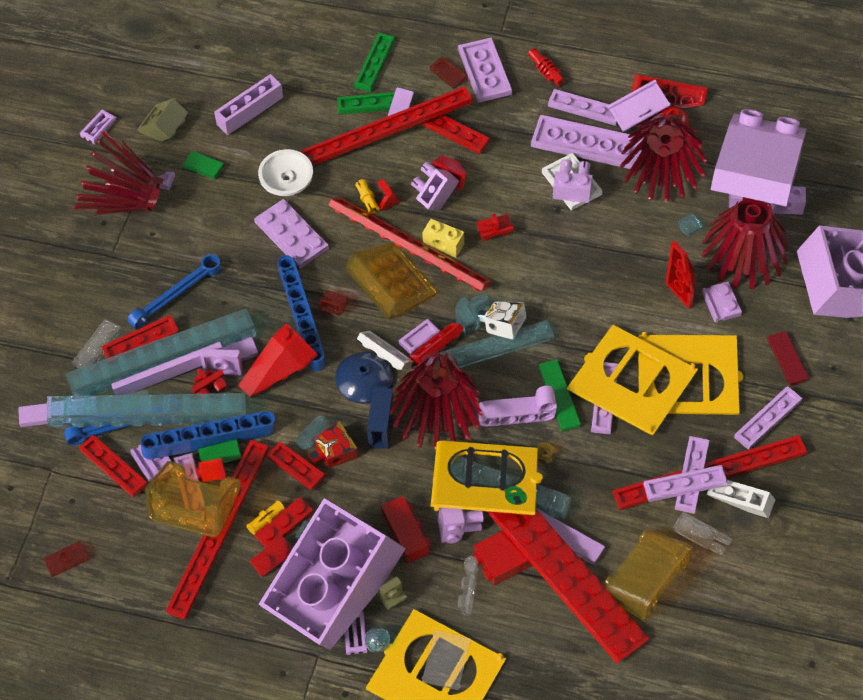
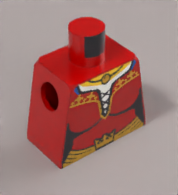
[308,420,359,468]

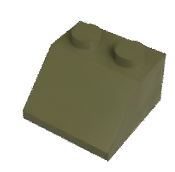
[137,98,188,141]

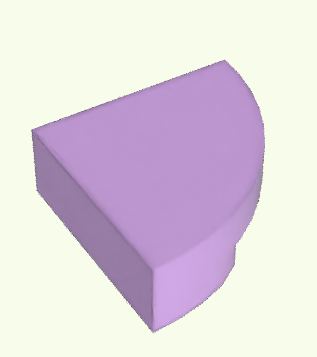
[157,172,175,190]

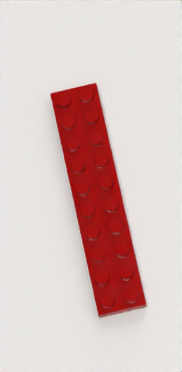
[486,507,649,664]

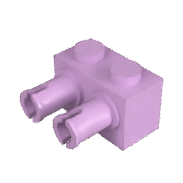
[553,159,592,203]
[411,162,459,211]
[438,508,483,543]

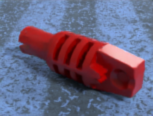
[528,48,564,87]

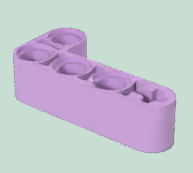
[478,386,557,427]

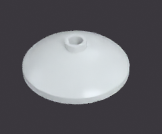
[258,149,313,196]

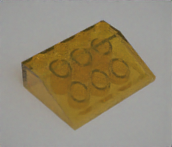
[345,243,437,320]

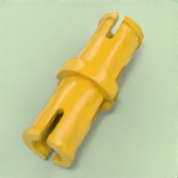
[355,179,380,214]
[247,500,285,535]

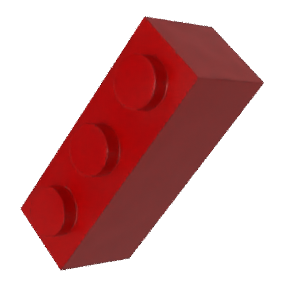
[381,496,431,564]

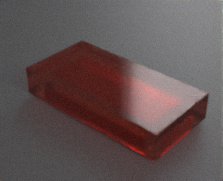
[429,57,466,89]

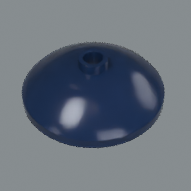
[336,352,393,404]

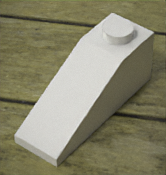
[707,480,775,518]

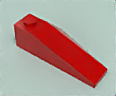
[631,73,707,113]
[665,240,696,309]
[238,324,318,398]

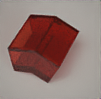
[318,290,349,316]

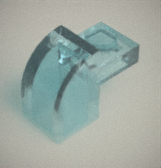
[455,294,489,336]

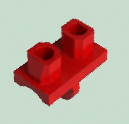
[477,214,514,241]
[191,368,227,403]

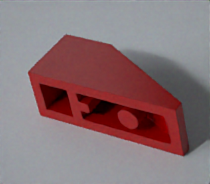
[196,457,226,482]

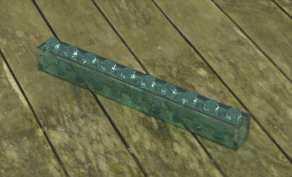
[65,308,256,400]
[47,393,246,428]

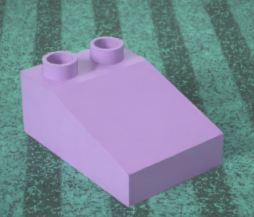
[711,109,807,206]
[797,226,863,318]
[258,498,406,650]

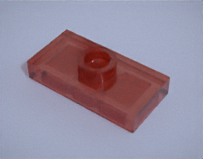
[43,541,89,577]

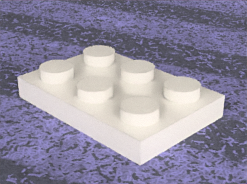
[542,153,602,211]

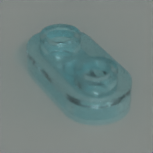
[296,416,329,449]

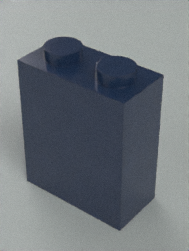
[367,387,394,449]

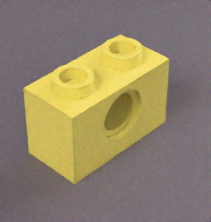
[423,219,464,258]

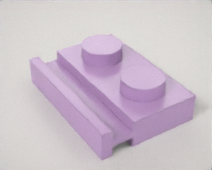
[702,282,742,323]
[130,445,175,483]

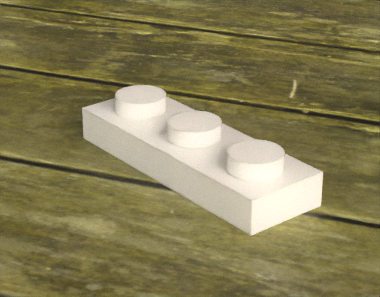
[357,330,413,370]

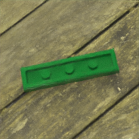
[354,33,395,93]
[337,92,395,115]
[539,360,581,432]

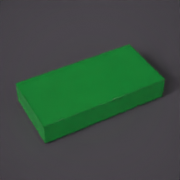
[183,151,224,180]
[198,439,241,463]

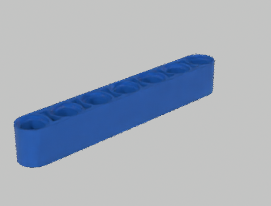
[278,255,326,371]
[141,411,275,459]

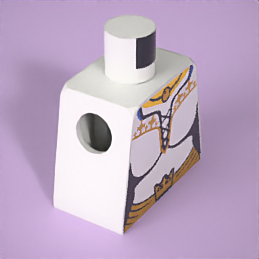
[478,302,526,339]

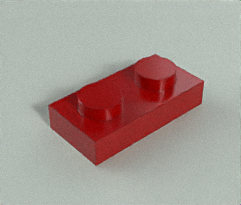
[249,536,292,577]

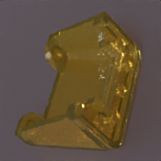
[145,461,240,537]
[603,529,693,622]

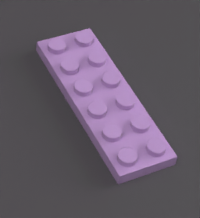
[531,115,643,169]

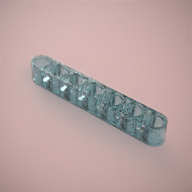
[451,457,572,520]

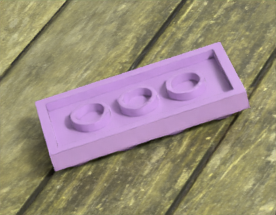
[458,38,512,103]
[254,199,329,269]

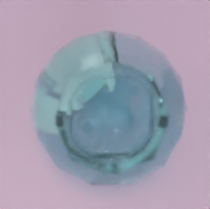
[365,627,391,653]

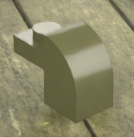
[376,574,407,610]

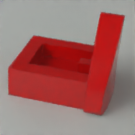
[377,179,400,211]

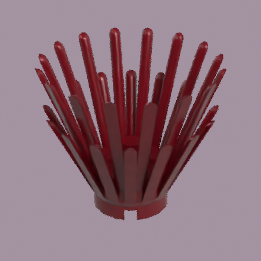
[620,113,706,202]
[73,130,164,215]
[702,197,789,289]
[390,351,483,450]

